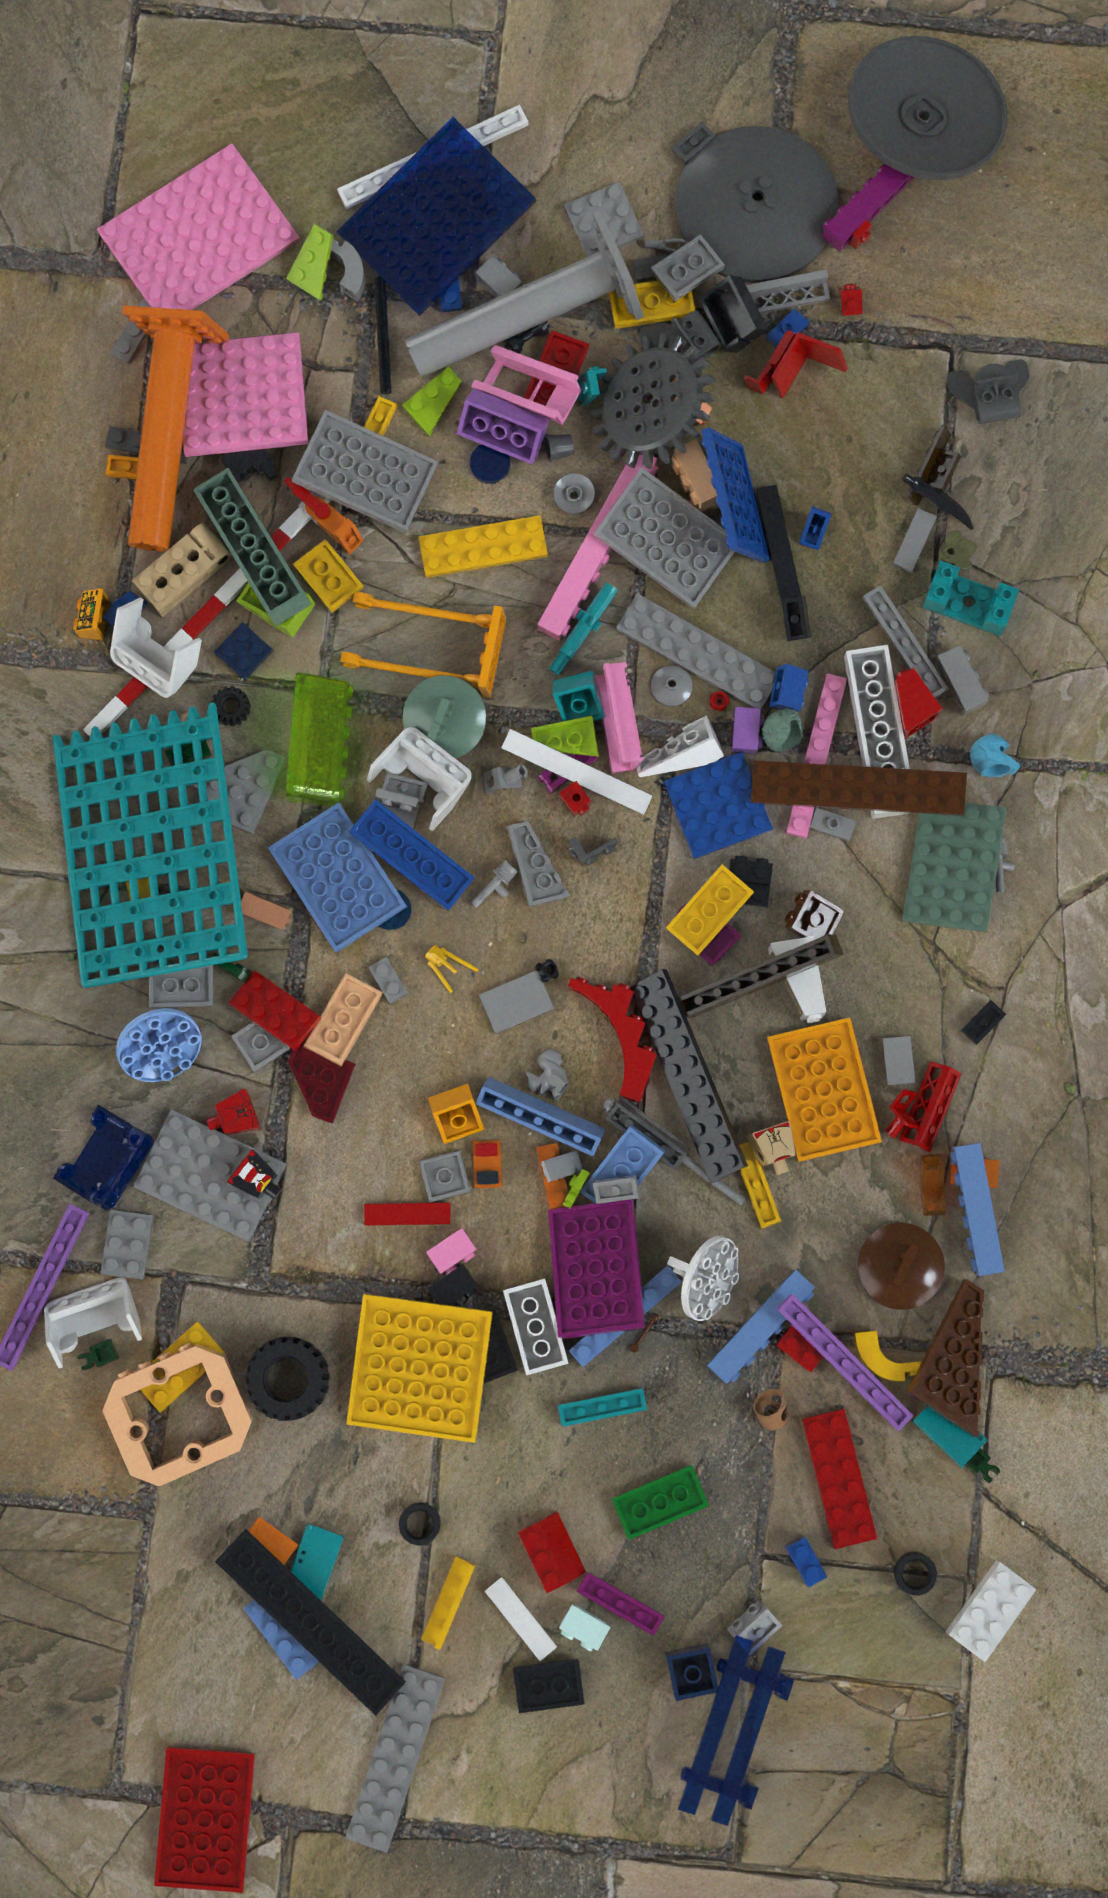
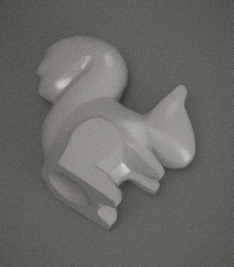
[526,1049,569,1101]

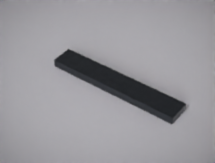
[756,485,801,606]

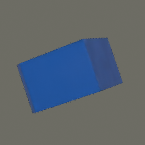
[799,506,832,550]

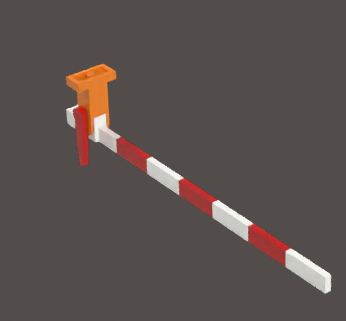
[83,477,364,736]

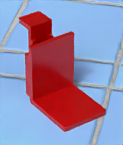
[744,330,848,398]

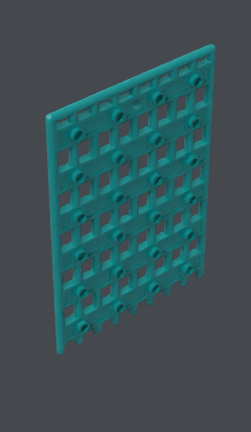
[53,702,248,988]

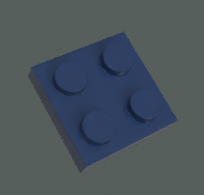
[214,622,273,681]

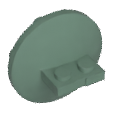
[403,675,487,758]

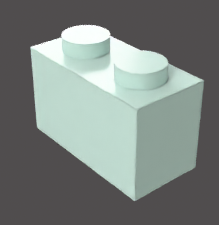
[559,1603,611,1651]

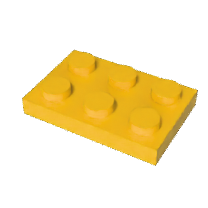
[293,539,364,613]

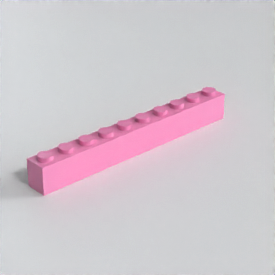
[537,455,659,641]

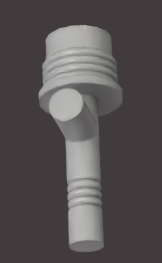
[996,838,1015,894]
[471,860,518,908]

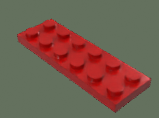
[802,1409,877,1549]

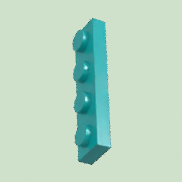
[558,1388,647,1427]

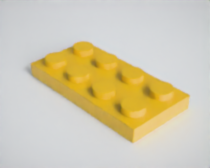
[609,281,695,329]
[666,864,754,956]
[140,1321,226,1413]

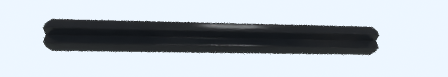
[374,276,392,395]

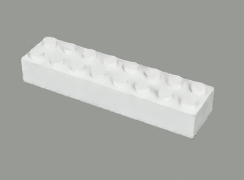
[844,645,910,819]

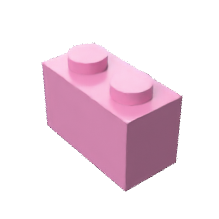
[426,1228,477,1275]

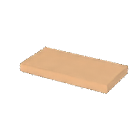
[304,973,383,1067]

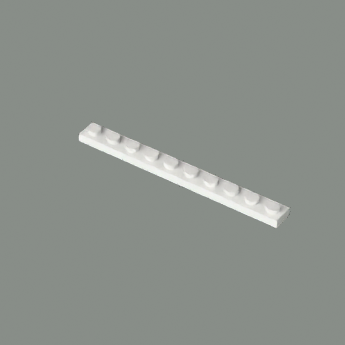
[337,105,529,209]

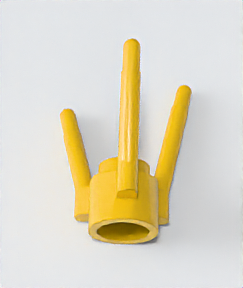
[425,945,479,993]

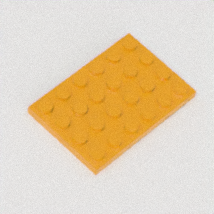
[767,1017,882,1162]

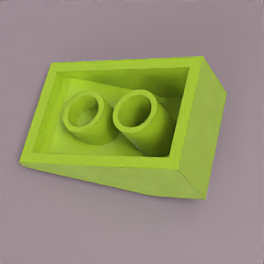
[236,582,315,638]

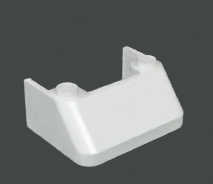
[110,597,202,698]
[367,727,472,831]
[44,1277,142,1368]

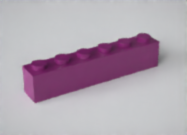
[822,164,915,252]

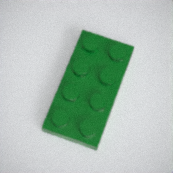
[611,1465,709,1540]

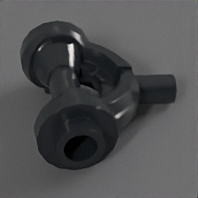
[504,321,550,354]

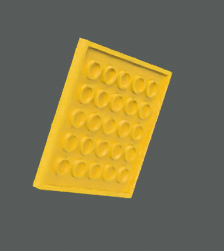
[346,1293,493,1443]

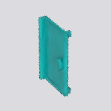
[913,1406,988,1468]
[290,1523,345,1600]

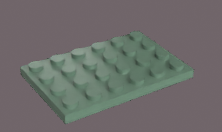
[902,803,1007,933]

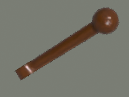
[630,1313,659,1353]

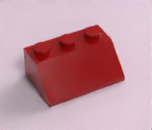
[518,1511,586,1594]

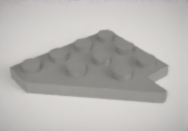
[190,749,286,835]

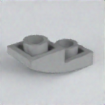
[541,1151,584,1182]

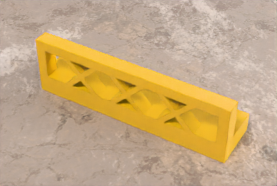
[421,1556,476,1650]

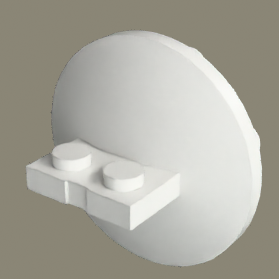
[667,1236,739,1321]

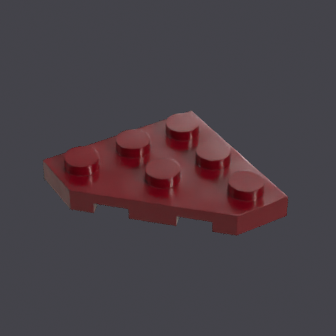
[288,1044,356,1124]

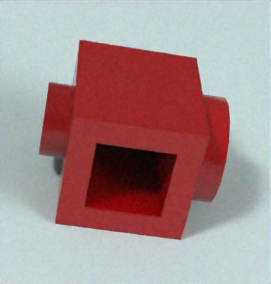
[559,781,591,817]

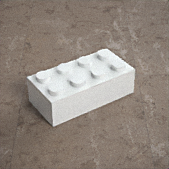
[503,1279,569,1375]
[946,1560,1037,1662]

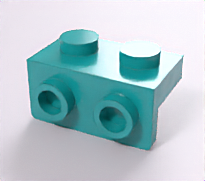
[577,366,607,406]

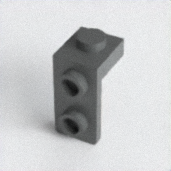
[567,837,618,866]

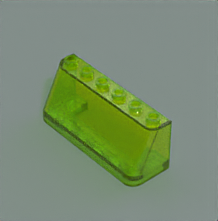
[286,672,353,806]

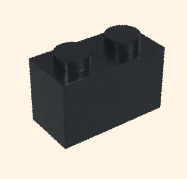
[781,596,811,641]
[427,1264,478,1306]

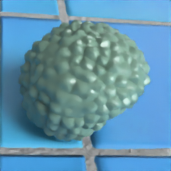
[762,708,803,752]

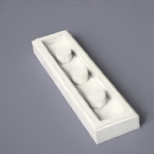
[485,1577,557,1661]

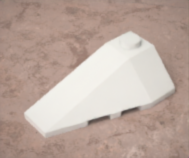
[636,715,724,777]

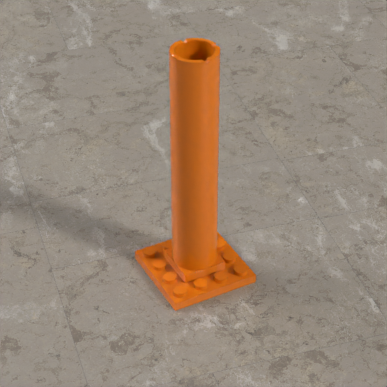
[122,305,229,552]

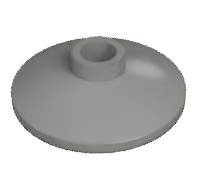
[553,473,595,514]
[651,665,693,707]

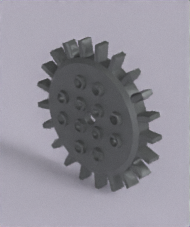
[589,333,716,469]

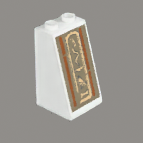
[768,936,826,1023]

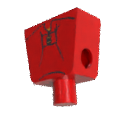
[206,1089,261,1135]

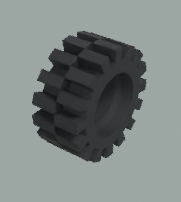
[211,686,251,726]

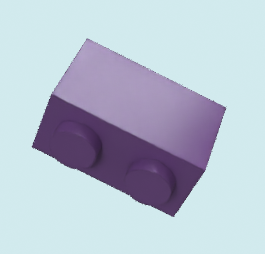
[731,707,764,754]

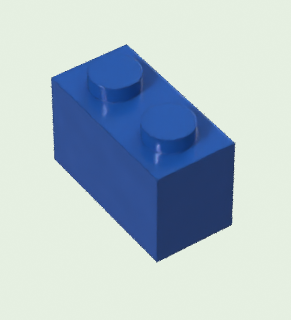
[769,664,808,712]
[785,1536,827,1588]

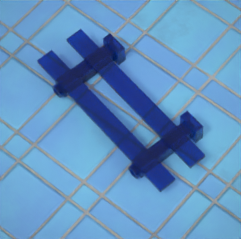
[678,1635,795,1826]

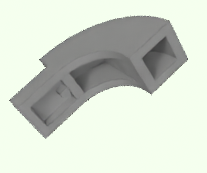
[330,239,365,302]

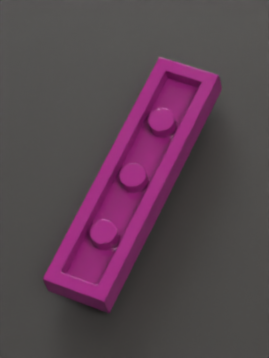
[577,1571,665,1636]

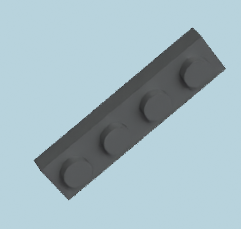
[105,426,188,464]

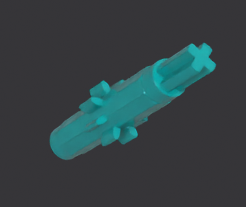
[548,582,618,676]

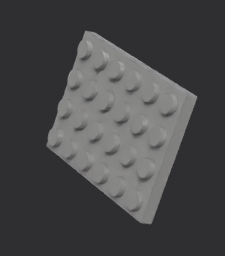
[292,410,438,533]
[593,467,735,609]
[133,1110,287,1242]

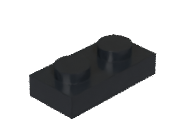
[960,1000,1006,1045]

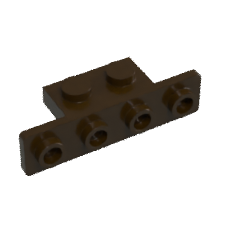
[908,425,961,506]

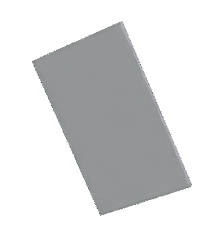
[883,1036,915,1085]

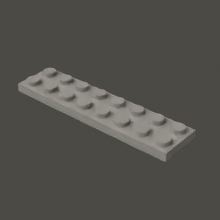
[616,593,776,709]
[345,1663,445,1853]

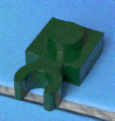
[77,1339,119,1370]
[965,1448,1000,1483]

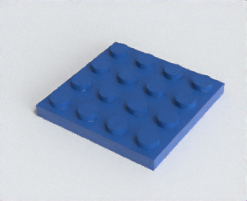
[664,752,773,860]

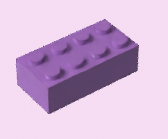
[457,388,550,464]

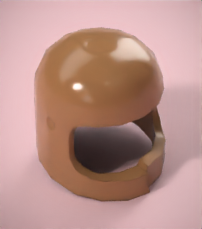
[753,1389,789,1431]

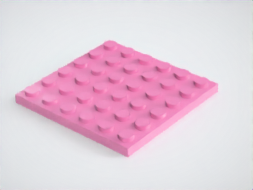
[183,333,309,457]

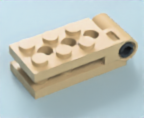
[132,523,232,618]

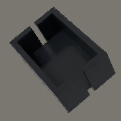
[699,275,768,353]

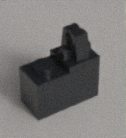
[221,449,278,484]

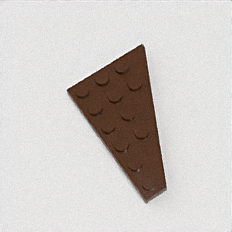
[907,1279,984,1437]

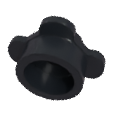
[535,959,559,983]

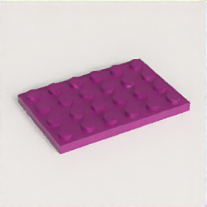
[548,1199,645,1339]

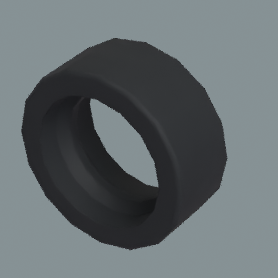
[399,1502,441,1546]
[894,1552,937,1596]

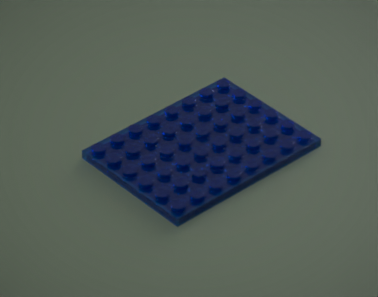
[336,117,537,317]

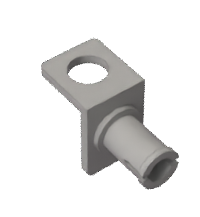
[483,765,528,794]

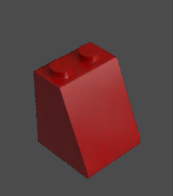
[894,667,943,739]

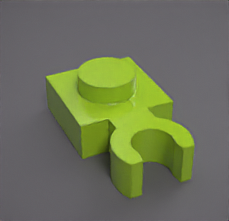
[563,1169,590,1208]

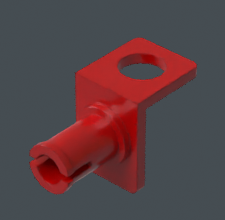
[885,1089,919,1138]

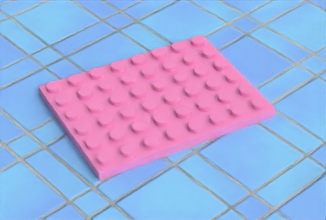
[97,144,300,310]

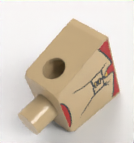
[746,1121,795,1175]

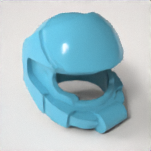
[969,733,1020,777]

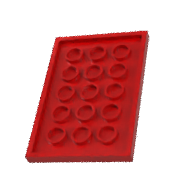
[154,1746,256,1893]

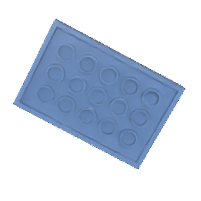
[268,802,407,953]

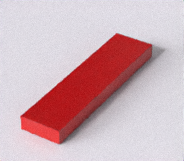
[364,1203,451,1226]

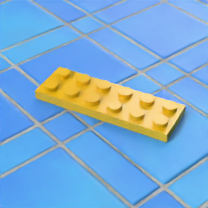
[418,515,548,578]

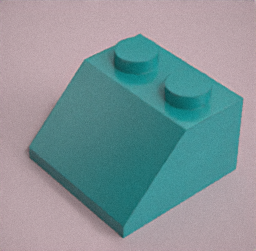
[553,670,605,721]

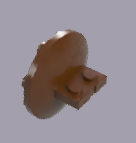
[858,1223,945,1310]

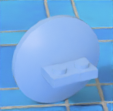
[116,1008,202,1082]

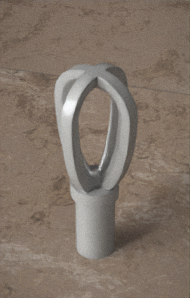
[645,239,688,253]

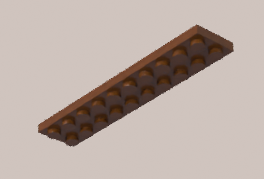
[751,760,967,816]

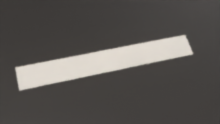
[501,729,652,815]

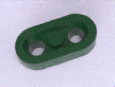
[212,953,249,983]

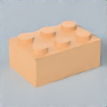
[671,439,719,514]

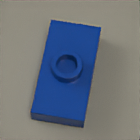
[766,308,809,348]

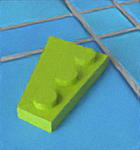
[286,224,334,300]
[402,366,462,437]
[531,716,599,757]

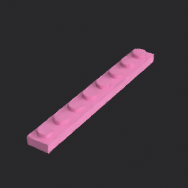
[786,673,847,839]

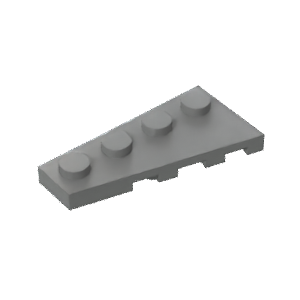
[507,821,570,908]

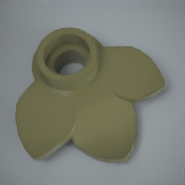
[938,531,977,570]

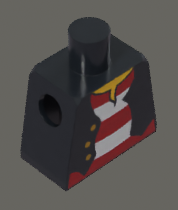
[227,1149,282,1199]

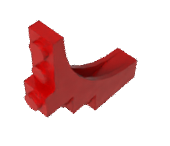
[568,977,657,1104]

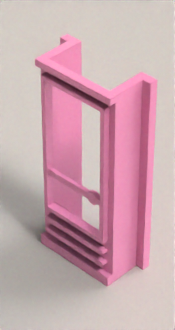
[471,345,581,425]
[595,662,644,774]

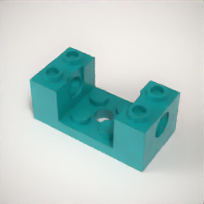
[922,560,1020,636]

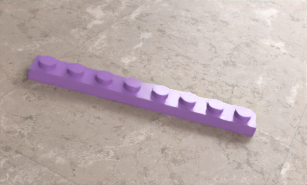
[0,1204,90,1371]
[776,1293,913,1431]

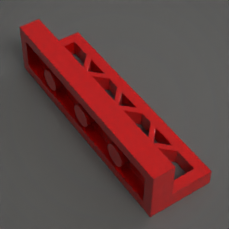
[899,1061,961,1153]

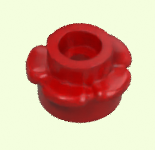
[709,691,730,711]

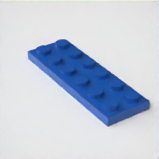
[349,799,475,911]

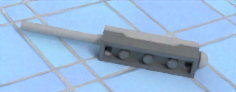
[604,1097,745,1205]

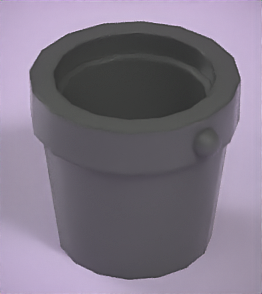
[545,434,574,462]

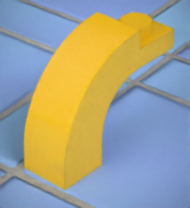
[853,1331,922,1381]

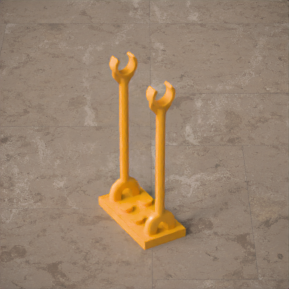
[340,592,506,698]

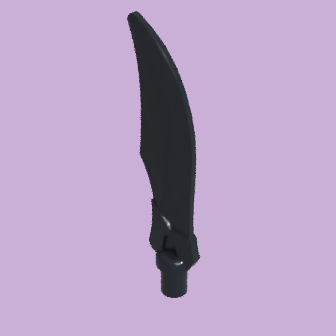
[902,474,974,530]

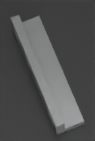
[746,270,830,314]

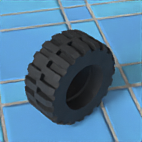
[244,1337,330,1421]

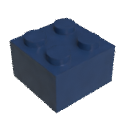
[665,1643,719,1701]

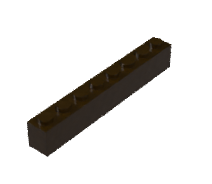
[678,934,844,1018]

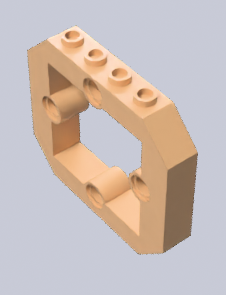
[102,1343,253,1486]

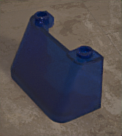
[53,1104,153,1210]

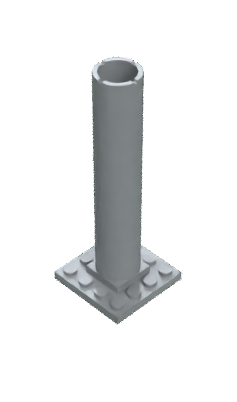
[405,209,644,377]

